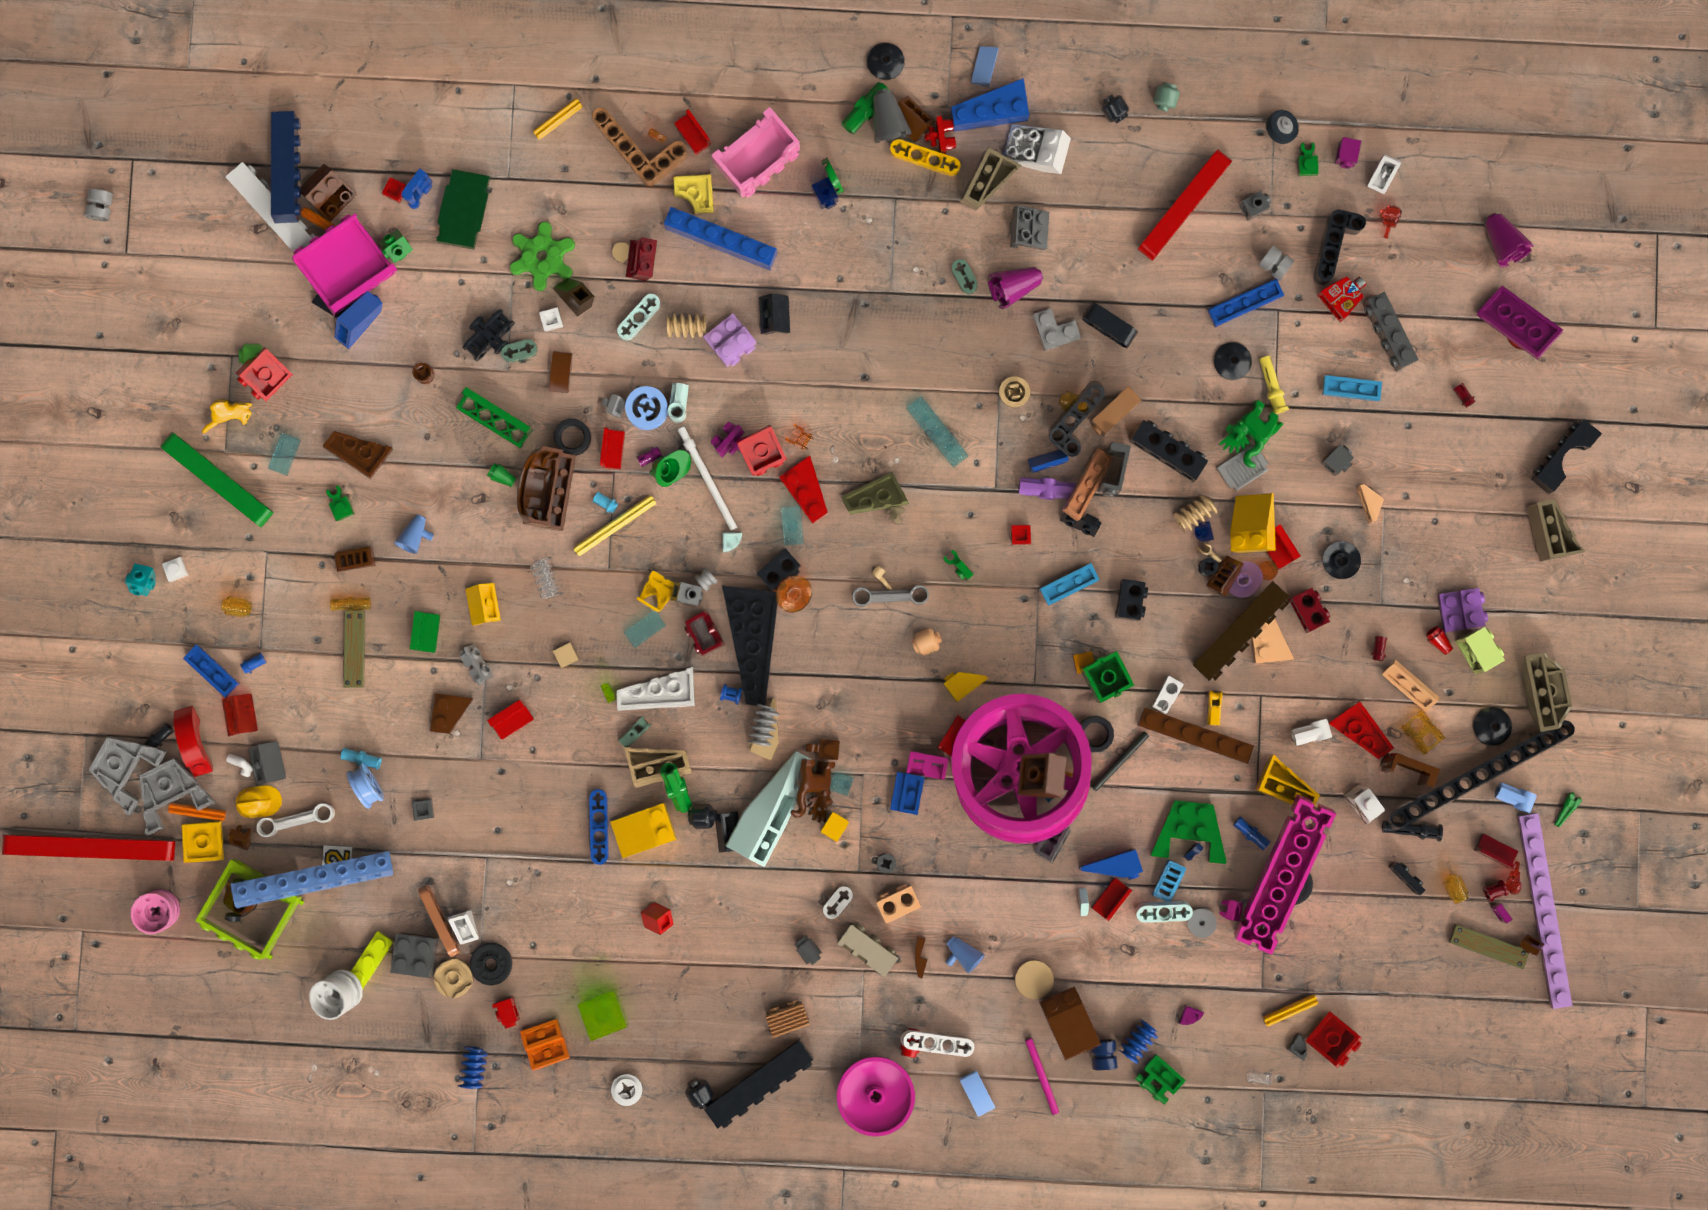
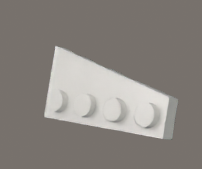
[617,667,695,711]

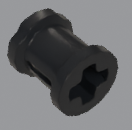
[1198,558,1218,576]

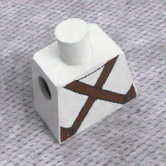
[1344,784,1385,825]

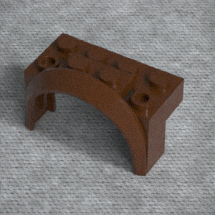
[517,446,576,531]

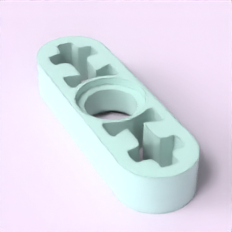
[617,294,661,341]
[1135,901,1193,922]

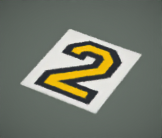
[322,845,352,865]

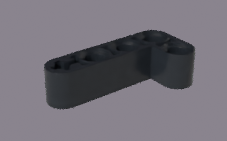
[1314,209,1366,285]
[1049,381,1105,457]

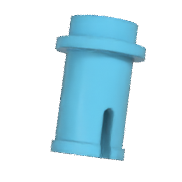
[593,492,618,513]

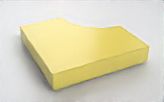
[673,174,714,214]

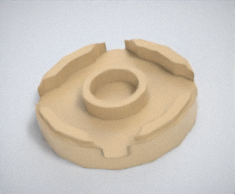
[434,959,473,998]
[1015,960,1054,999]

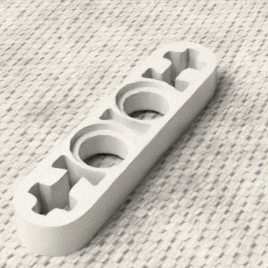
[901,1030,974,1057]

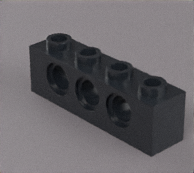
[1129,420,1208,482]

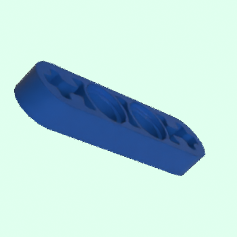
[589,789,609,865]

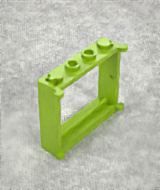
[195,859,304,960]

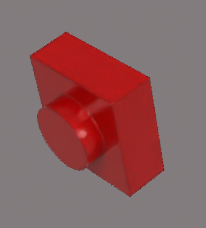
[381,177,407,203]
[1011,525,1031,545]

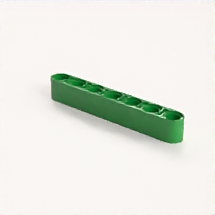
[160,432,274,528]

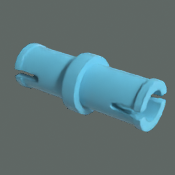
[340,748,382,770]

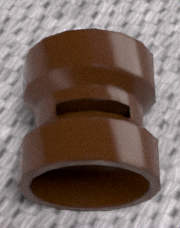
[412,363,435,385]

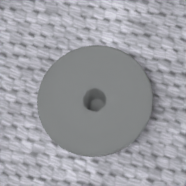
[1187,908,1217,938]

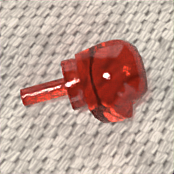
[1380,205,1402,239]
[1505,861,1522,895]

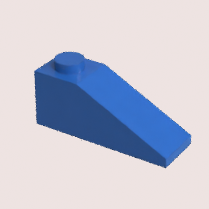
[1079,849,1143,880]

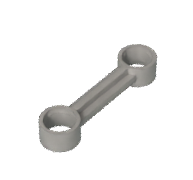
[852,585,929,607]

